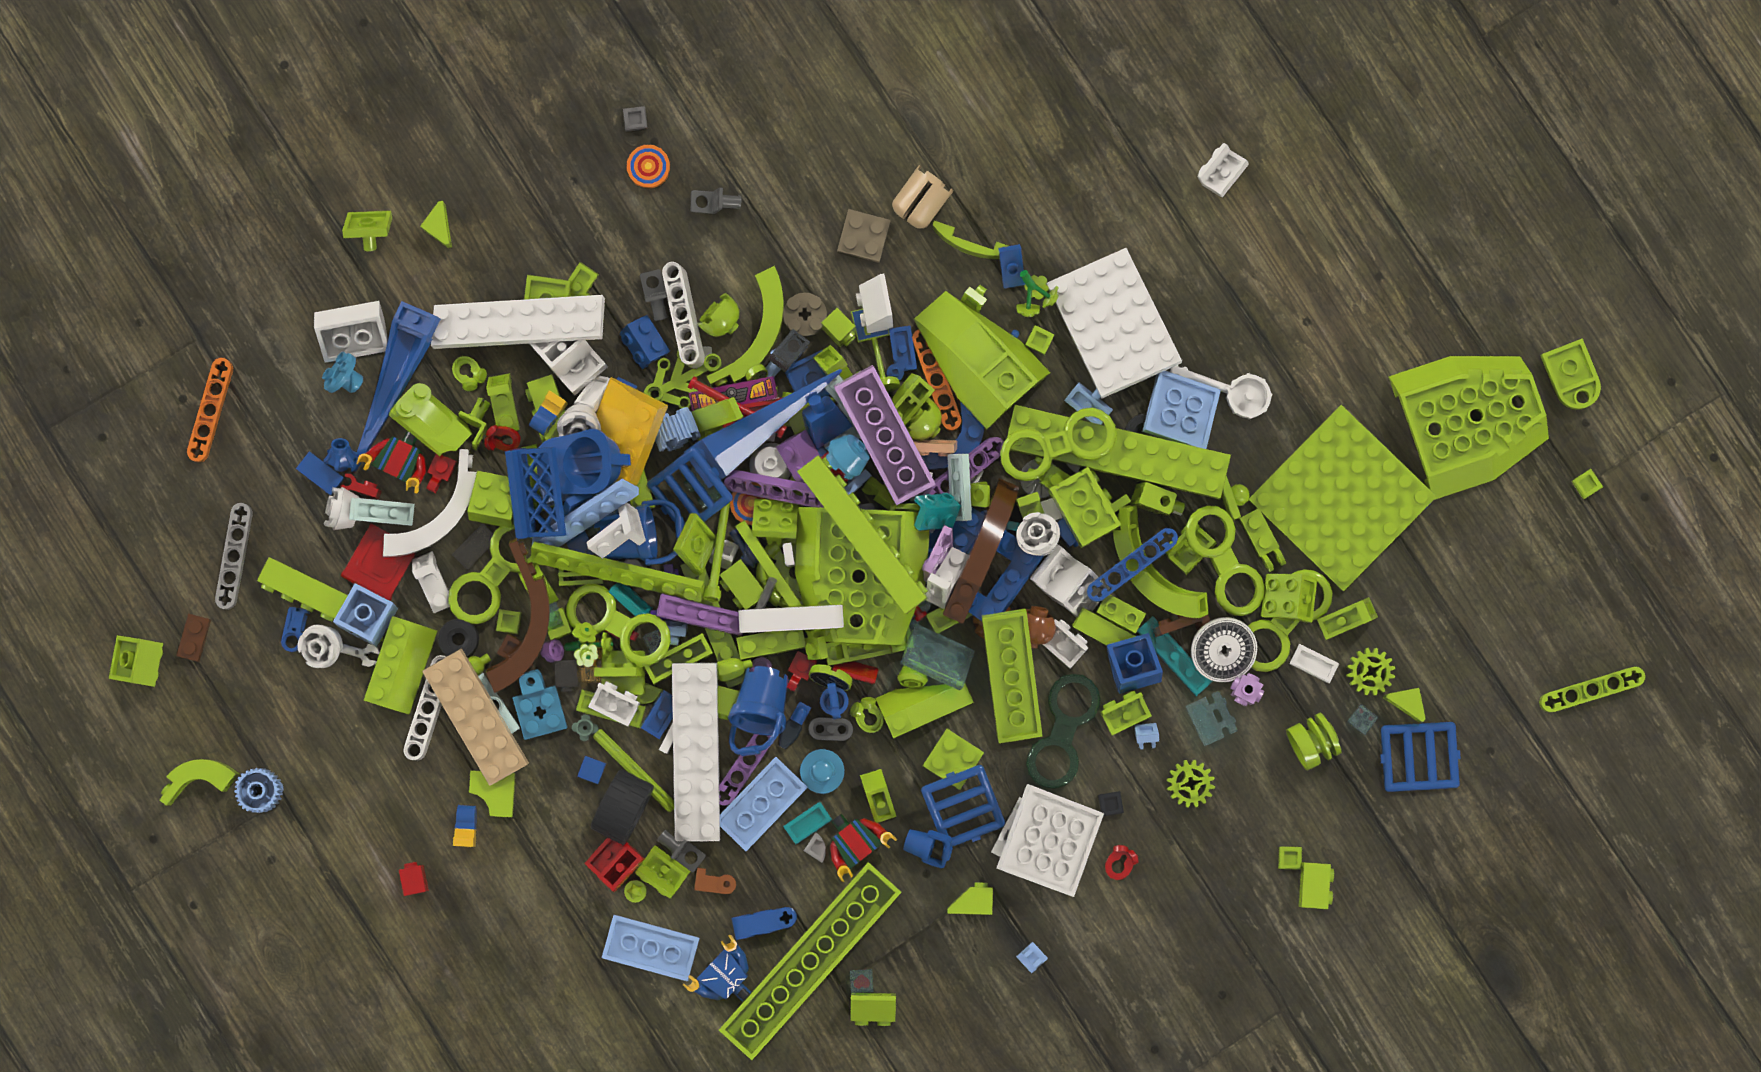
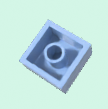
[333,583,398,647]

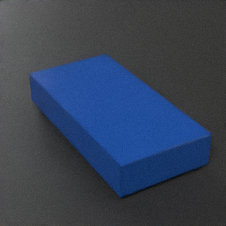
[296,451,345,496]

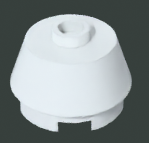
[557,404,601,437]
[749,443,791,480]
[324,487,359,530]
[1016,512,1060,556]
[298,625,343,668]

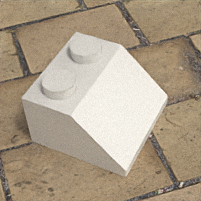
[856,274,893,333]

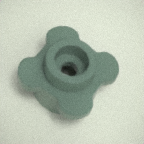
[572,715,598,741]

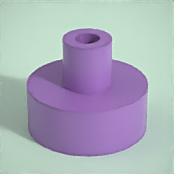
[540,639,564,663]

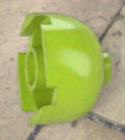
[697,293,740,337]
[905,398,942,441]

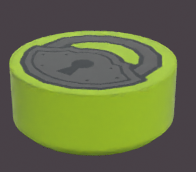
[745,364,768,381]

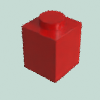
[399,862,429,896]

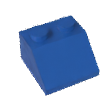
[1106,633,1163,694]

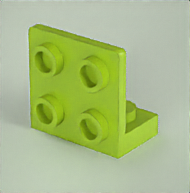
[1261,574,1317,623]

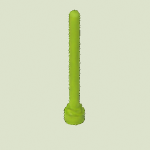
[703,503,730,602]

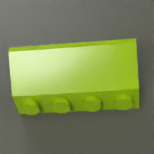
[364,616,438,715]

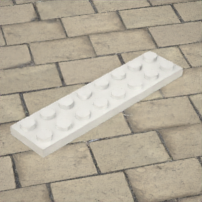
[431,295,605,349]
[672,663,720,841]

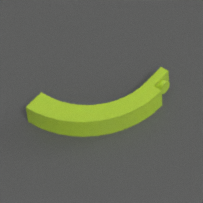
[707,266,784,387]
[1113,505,1208,618]

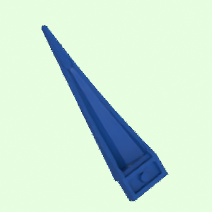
[351,301,441,473]
[684,369,842,488]

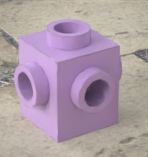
[1230,673,1264,706]

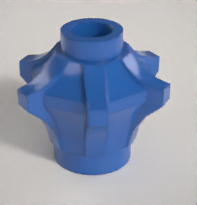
[323,438,358,471]

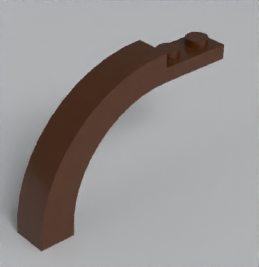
[943,478,1019,624]
[486,538,550,693]

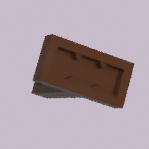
[1152,615,1210,637]

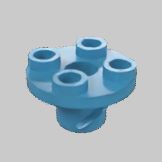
[322,351,363,393]
[800,749,844,794]

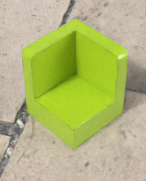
[548,608,573,640]

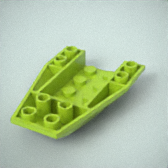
[914,291,1050,429]

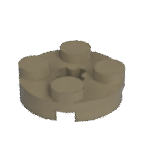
[783,293,827,337]

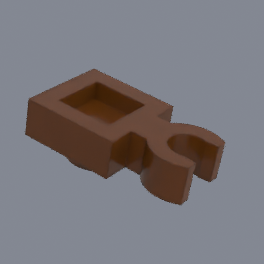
[497,633,539,668]

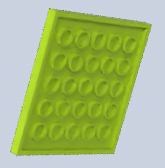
[1249,405,1437,591]

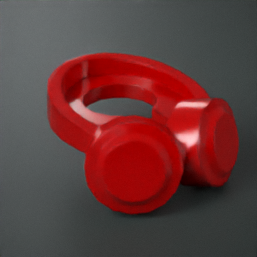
[484,425,521,451]
[1105,845,1139,880]

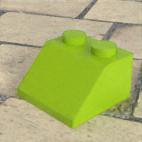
[109,635,163,687]
[851,993,896,1026]

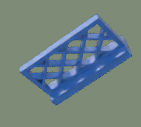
[505,447,566,539]

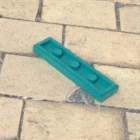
[1137,616,1213,696]

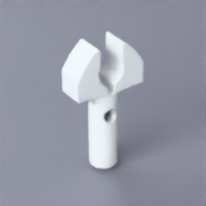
[340,644,380,667]

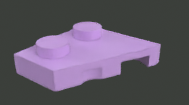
[922,526,953,581]

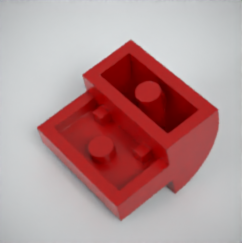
[584,838,645,892]

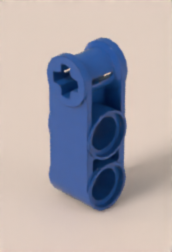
[731,907,797,940]

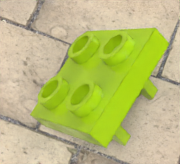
[752,499,799,545]

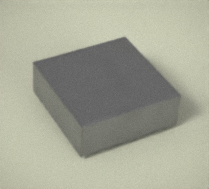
[623,106,648,132]

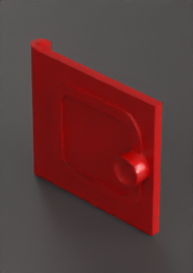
[341,524,417,601]

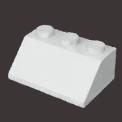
[314,301,388,363]

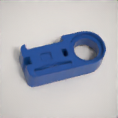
[281,607,310,652]

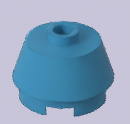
[826,434,869,479]

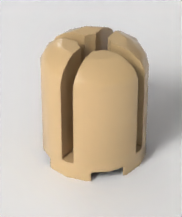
[892,165,954,228]

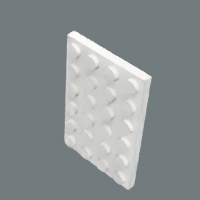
[1047,248,1182,399]

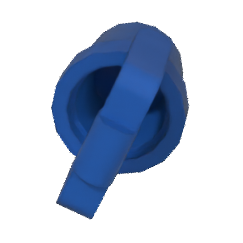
[820,683,849,719]
[903,829,953,868]

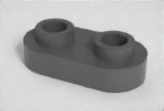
[809,718,853,741]

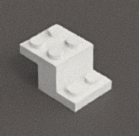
[529,340,608,395]
[1030,544,1110,618]

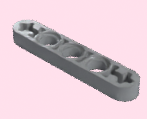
[215,503,253,610]

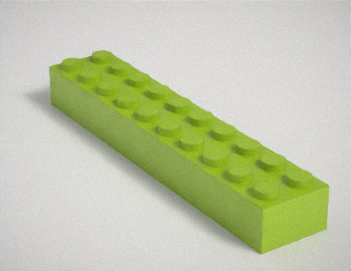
[1007,405,1231,500]
[719,862,901,1060]

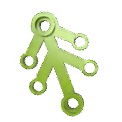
[644,350,722,409]

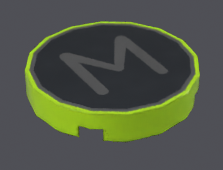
[809,664,853,691]

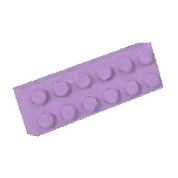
[834,365,936,505]

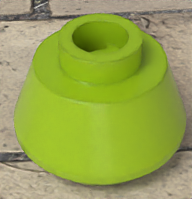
[897,661,928,688]

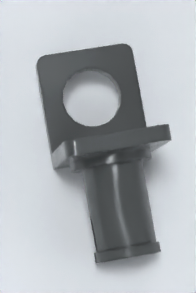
[690,188,741,214]
[640,269,668,321]
[657,830,706,872]

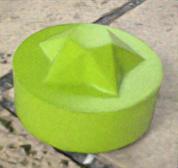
[624,880,647,903]

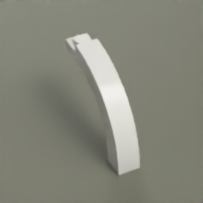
[383,449,477,557]

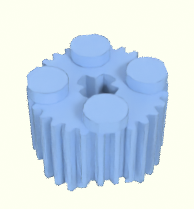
[655,407,701,452]
[234,768,283,813]

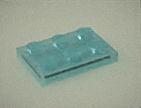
[900,624,975,690]

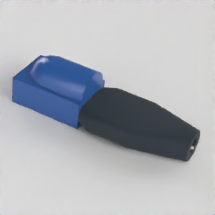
[779,702,811,749]

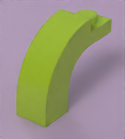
[160,759,240,806]

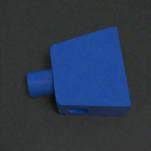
[802,395,853,448]

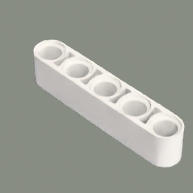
[662,262,705,369]
[738,605,844,633]
[404,655,446,760]

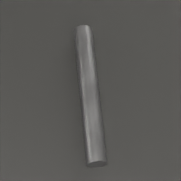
[747,577,777,634]

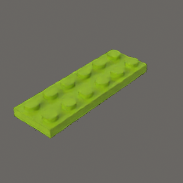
[982,609,1043,743]

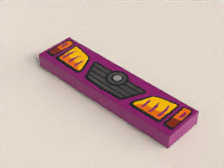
[689,376,778,411]

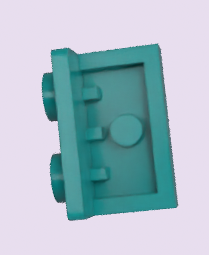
[914,493,961,531]

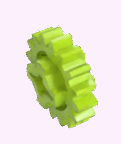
[1346,648,1395,696]
[1166,760,1215,808]

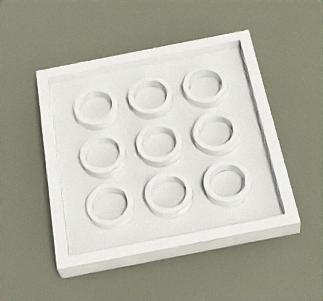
[997,784,1104,897]

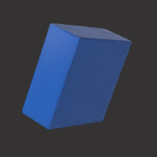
[577,756,607,784]

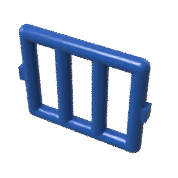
[647,447,733,525]
[1380,722,1461,792]
[921,765,1005,847]

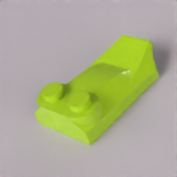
[389,383,472,456]

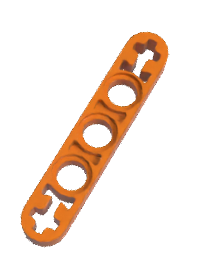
[912,329,961,431]
[187,358,233,462]

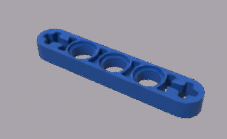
[1087,528,1178,602]

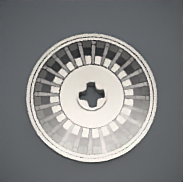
[1191,617,1257,682]

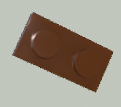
[176,613,211,662]

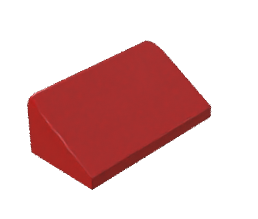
[832,661,878,684]

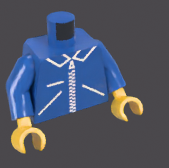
[683,935,751,1001]

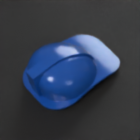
[536,429,631,494]

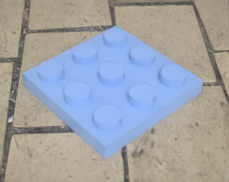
[1142,371,1221,449]

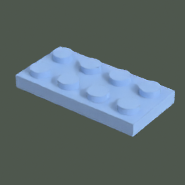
[720,757,808,851]
[602,915,700,981]

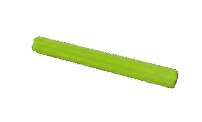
[593,729,674,812]

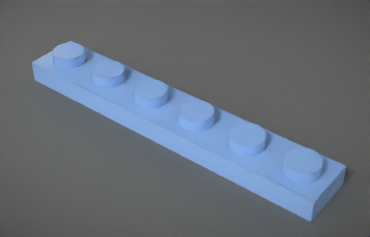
[532,479,639,547]

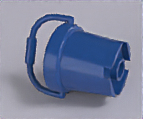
[594,499,684,565]
[728,666,789,756]

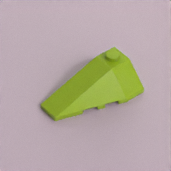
[875,682,974,739]

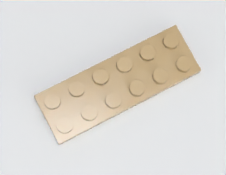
[422,648,529,786]

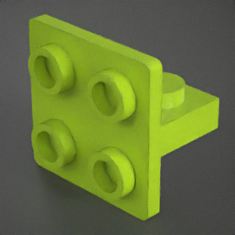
[594,651,645,695]

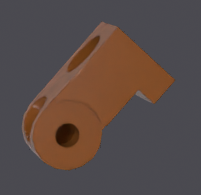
[694,867,736,894]

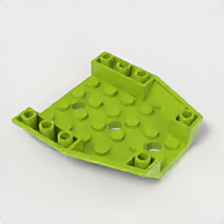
[1388,356,1549,500]
[795,507,930,645]

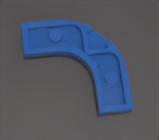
[921,401,984,470]

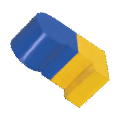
[529,390,568,436]
[453,805,477,847]

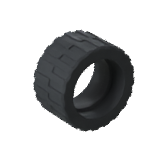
[590,769,654,845]

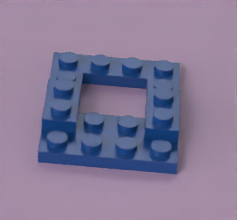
[926,507,1044,621]

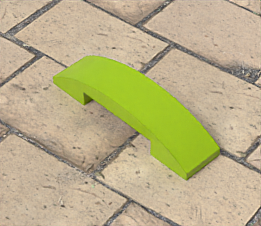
[932,221,1008,259]
[826,627,914,666]

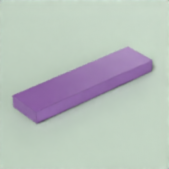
[656,594,742,636]

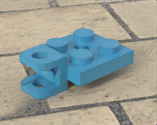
[513,669,568,740]

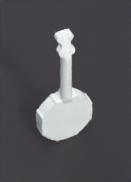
[1170,365,1272,420]

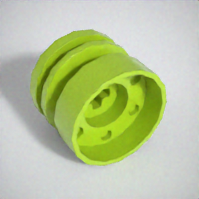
[1286,712,1342,771]

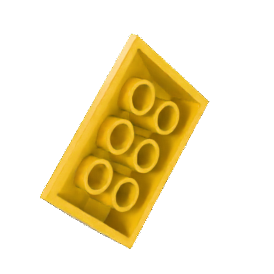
[596,377,668,485]

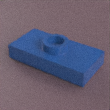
[998,244,1025,288]

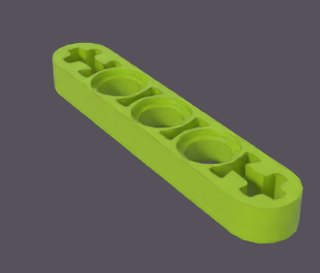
[735,520,803,607]
[1539,667,1645,713]

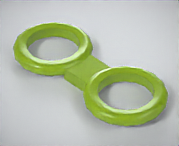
[1000,408,1116,481]
[1185,505,1265,616]
[448,523,537,624]
[1248,569,1333,672]
[566,583,671,666]

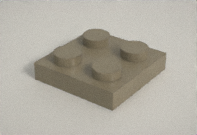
[837,209,891,263]

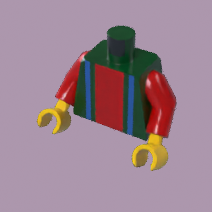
[356,431,426,494]
[830,813,897,882]

